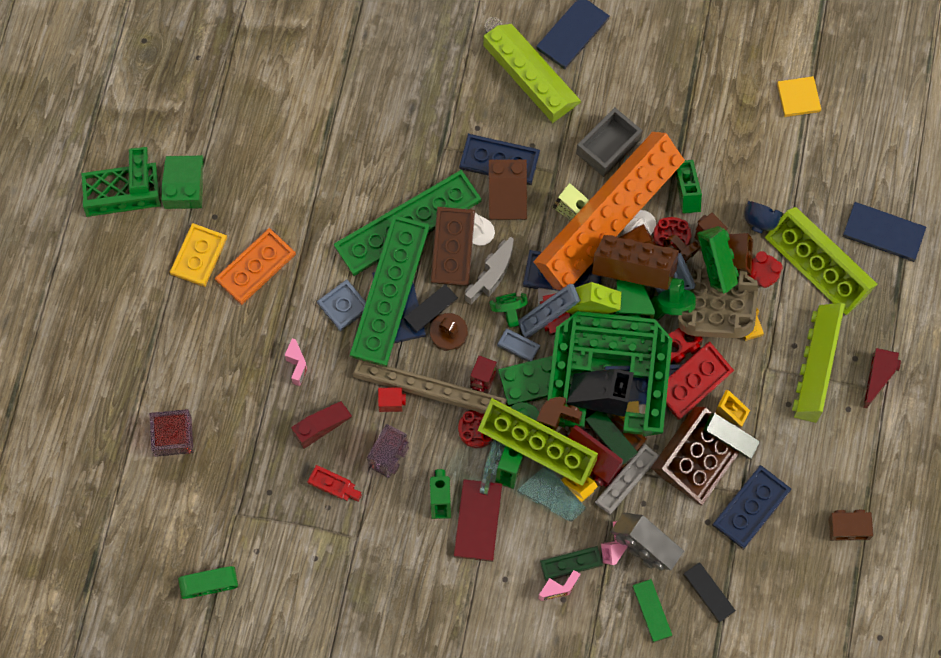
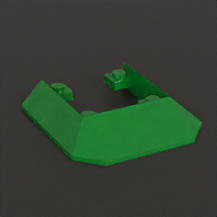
[547,311,673,437]

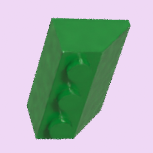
[697,226,739,294]

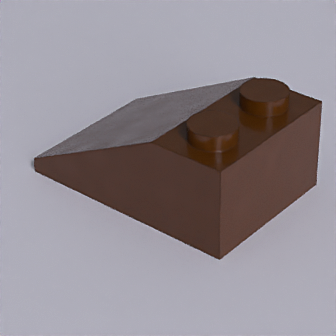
[489,160,527,220]

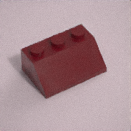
[568,425,623,488]

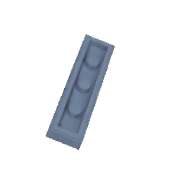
[518,284,580,338]

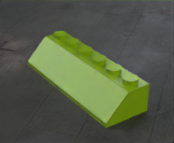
[483,24,581,123]
[765,207,878,315]
[792,303,845,423]
[478,398,598,486]

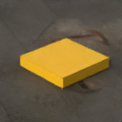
[777,76,821,117]

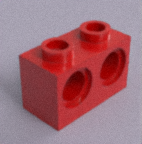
[668,328,703,364]

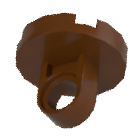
[663,235,701,263]
[430,313,468,351]

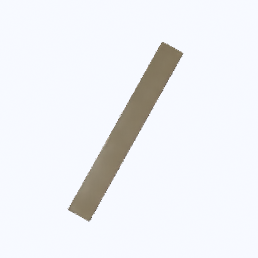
[353,360,507,414]

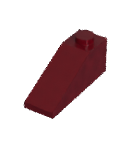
[863,348,901,408]
[291,401,352,449]

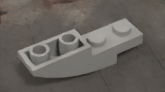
[465,237,513,305]

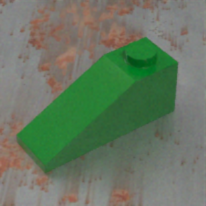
[676,160,702,213]

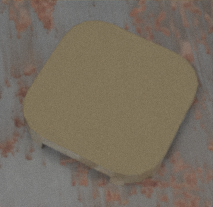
[678,269,758,338]

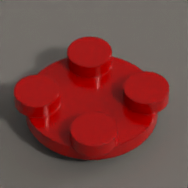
[748,251,783,288]

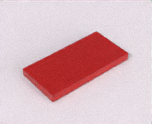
[666,341,734,420]

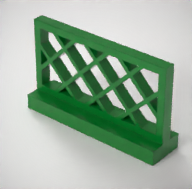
[81,163,161,217]

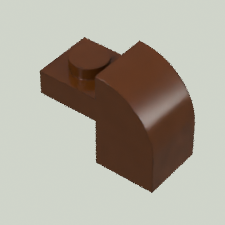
[537,397,582,431]

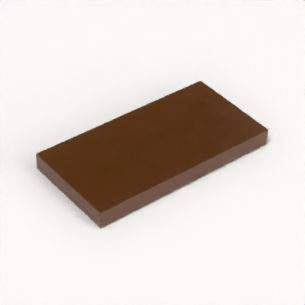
[431,207,475,286]

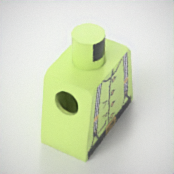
[552,183,589,220]

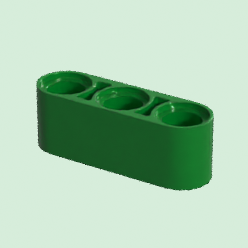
[178,566,238,599]

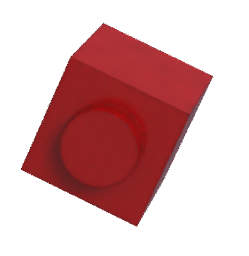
[378,388,406,412]

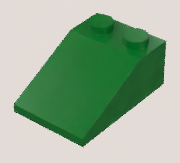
[162,155,203,209]

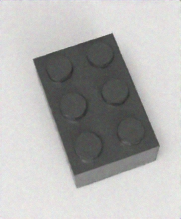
[576,107,643,177]
[610,512,684,571]

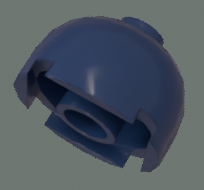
[744,201,784,234]

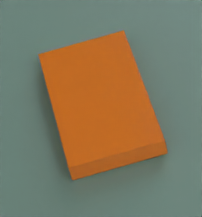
[215,228,296,305]

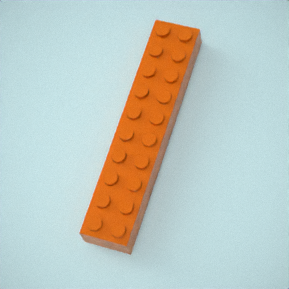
[533,132,685,290]

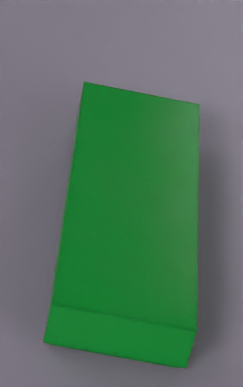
[129,147,149,194]
[632,579,672,643]

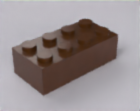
[592,235,679,290]

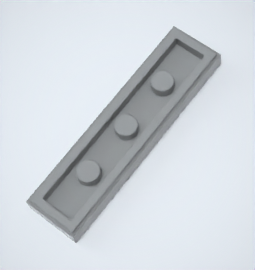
[595,444,659,515]

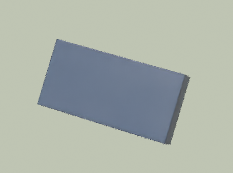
[497,328,540,362]

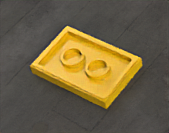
[170,223,227,287]

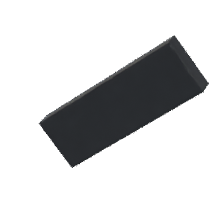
[403,284,458,333]
[683,562,736,623]

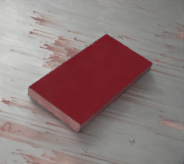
[454,479,502,562]

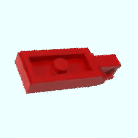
[307,465,362,502]

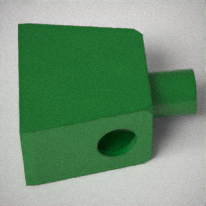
[495,446,524,489]
[430,469,451,519]

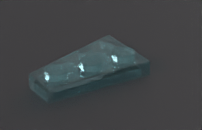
[480,440,506,495]
[517,466,586,522]

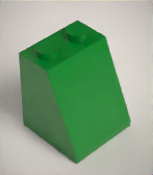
[614,279,655,319]

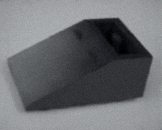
[567,369,634,417]

